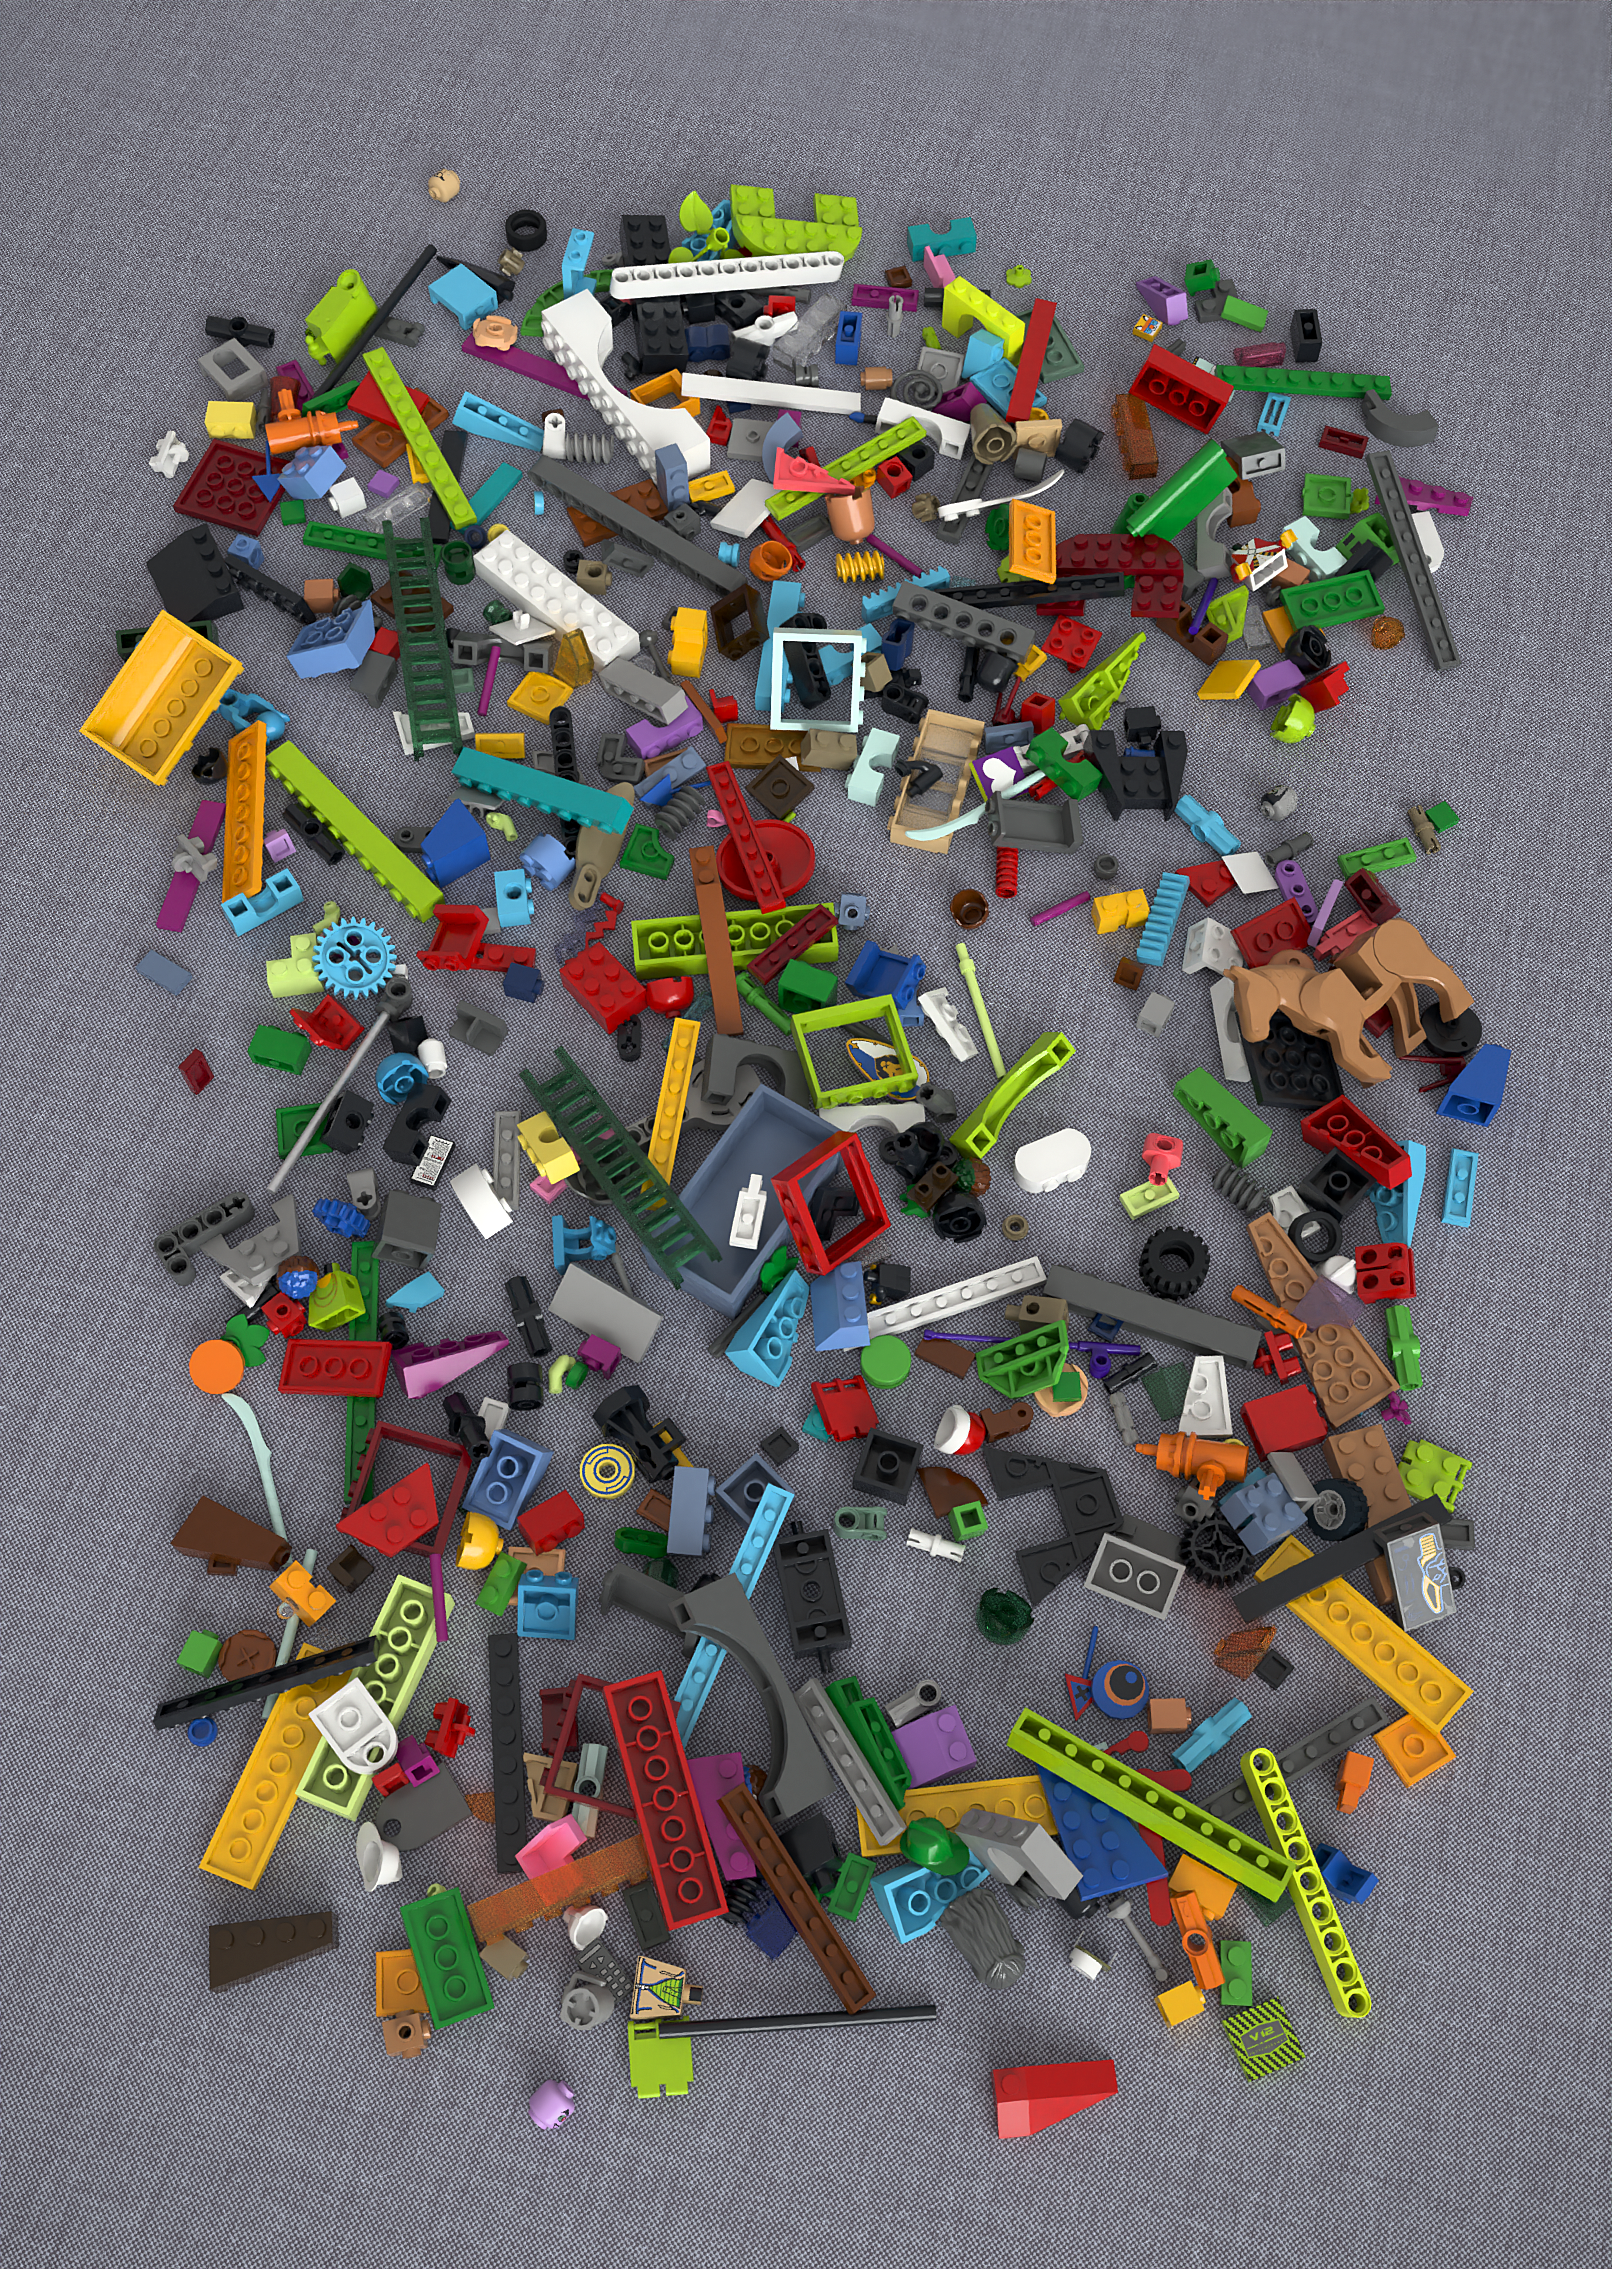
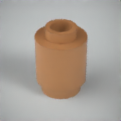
[860,366,892,390]

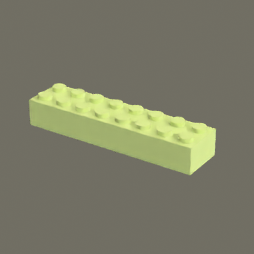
[295,1574,455,1822]

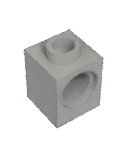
[1136,991,1175,1038]

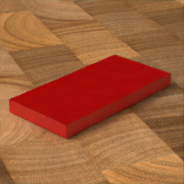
[277,1338,392,1398]

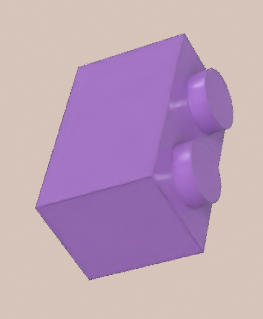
[1246,659,1306,711]

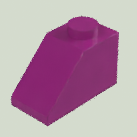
[931,382,987,423]

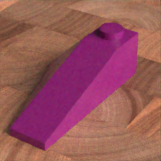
[390,1331,509,1399]

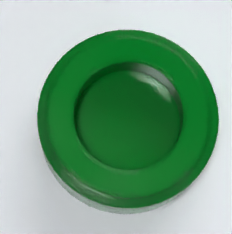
[565,1361,589,1390]

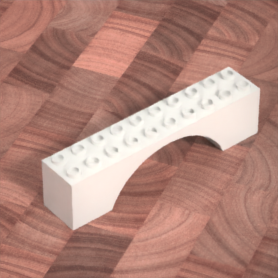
[541,289,710,486]

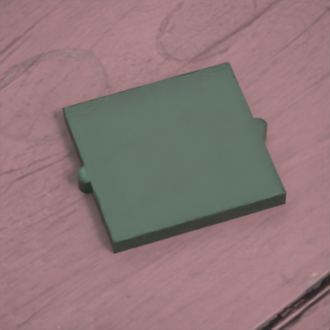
[1141,1362,1190,1422]

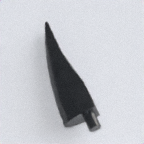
[436,255,515,305]

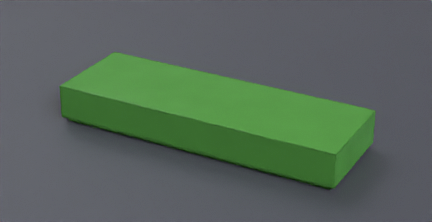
[1337,837,1417,881]

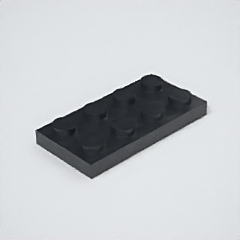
[224,553,317,625]

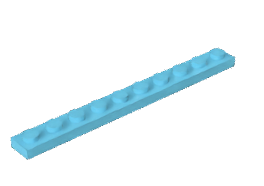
[674,1483,794,1749]

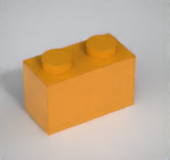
[1168,1854,1238,1922]

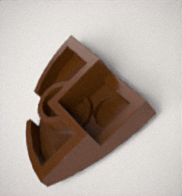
[917,1467,988,1519]

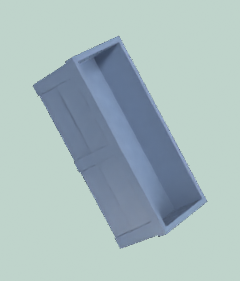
[641,1083,845,1321]

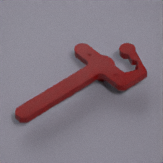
[1102,1730,1192,1926]

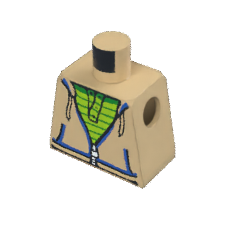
[630,1956,703,2021]

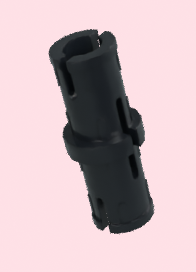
[1102,1352,1157,1395]

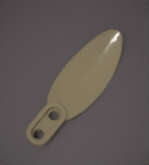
[568,782,635,911]

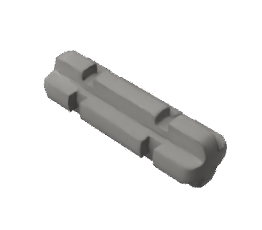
[1109,1392,1139,1446]

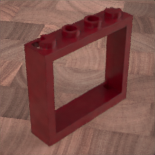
[339,1420,472,1559]
[539,1673,681,1821]

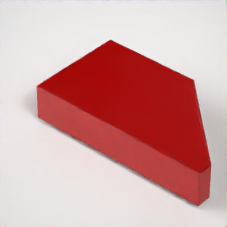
[706,405,733,446]

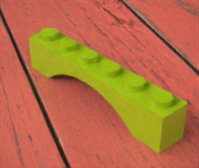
[948,1032,1076,1159]

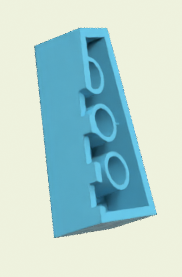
[681,199,737,262]

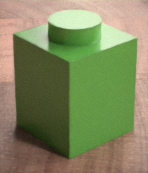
[947,1500,988,1542]
[176,1629,223,1679]

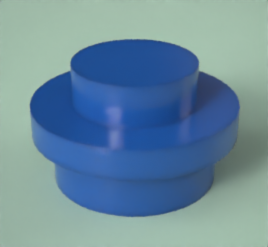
[187,1717,218,1747]

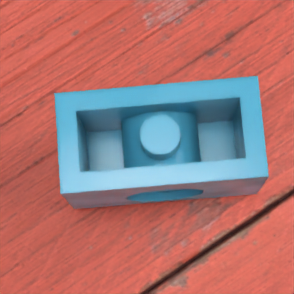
[494,869,535,928]

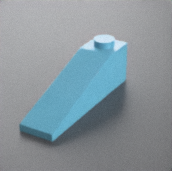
[452,391,544,452]

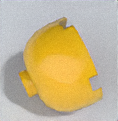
[455,1511,504,1570]

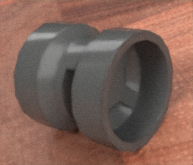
[795,364,819,387]

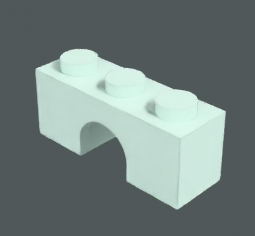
[1282,516,1347,582]
[845,727,900,807]

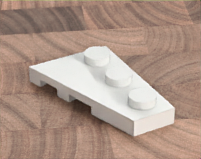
[393,711,475,755]
[918,987,978,1062]
[1177,1356,1233,1439]

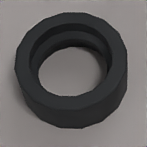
[505,209,547,252]
[1287,1211,1343,1263]

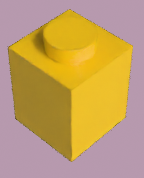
[1154,1980,1206,2028]

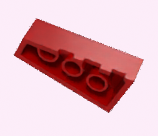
[1300,1094,1412,1190]

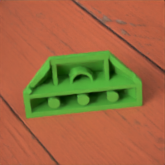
[975,1320,1069,1400]

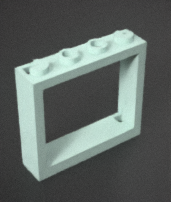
[771,627,866,732]

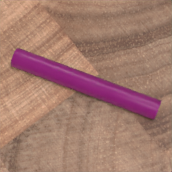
[866,534,924,579]
[477,646,501,716]
[429,1554,448,1642]

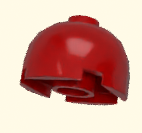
[643,976,694,1019]

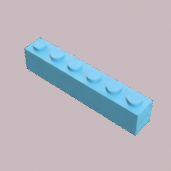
[755,580,806,713]

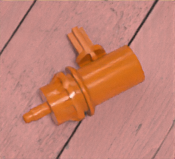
[265,389,359,455]
[1135,1431,1249,1500]

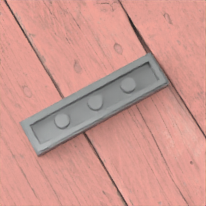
[492,1111,522,1210]

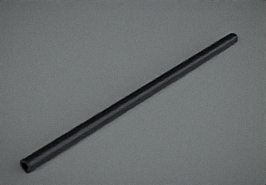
[301,244,437,418]

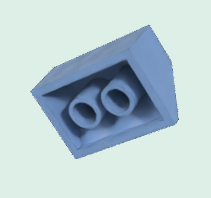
[810,1261,870,1351]

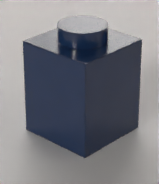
[503,962,545,1003]

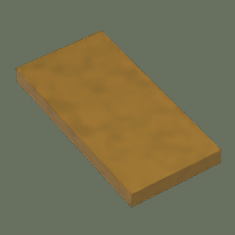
[724,723,821,772]

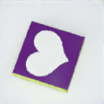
[969,746,1030,802]

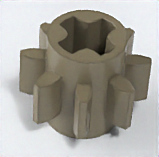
[498,247,525,277]
[912,492,940,523]

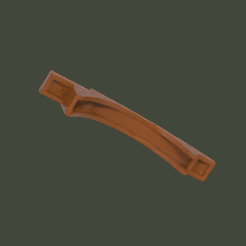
[689,845,744,1036]

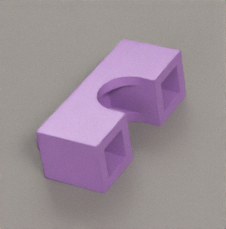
[626,696,703,760]

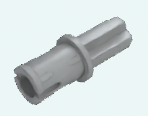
[886,295,903,338]

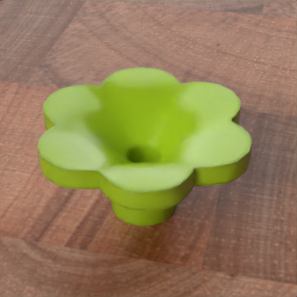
[1006,265,1032,288]
[1350,487,1370,514]

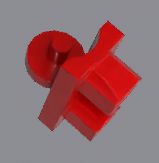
[1253,1331,1302,1385]
[424,1698,476,1759]

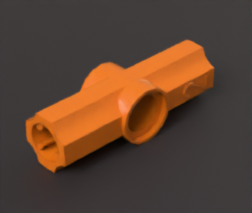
[1169,1890,1225,1990]

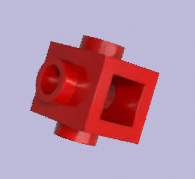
[261,1291,308,1340]

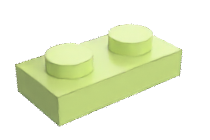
[1119,1177,1180,1220]

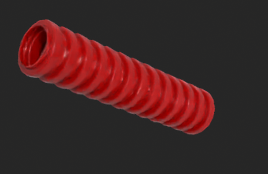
[995,846,1019,898]

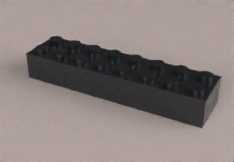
[619,215,689,373]

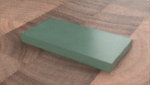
[1013,309,1085,384]

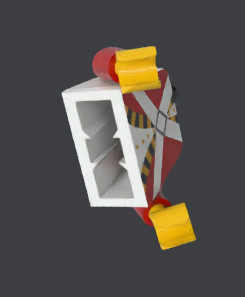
[1230,529,1298,592]

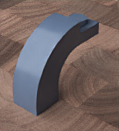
[762,412,803,484]

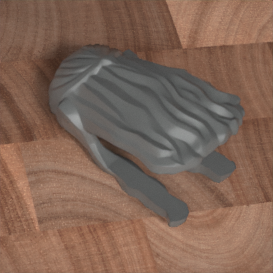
[939,1888,1025,1990]

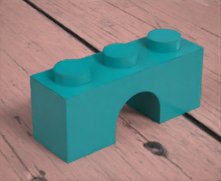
[907,217,977,262]

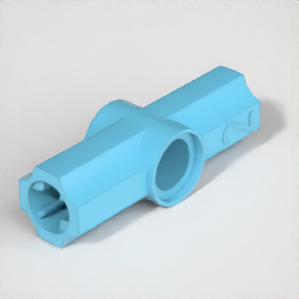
[1174,795,1241,856]
[1170,1697,1252,1774]

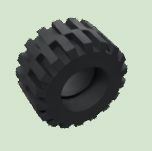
[1139,1226,1211,1300]

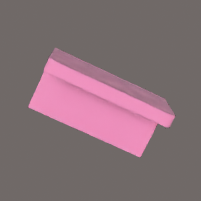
[923,246,956,288]

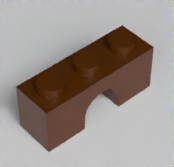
[1156,600,1229,666]

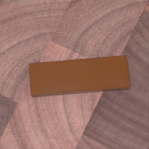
[680,680,728,744]

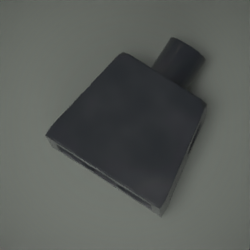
[778,1812,842,1894]

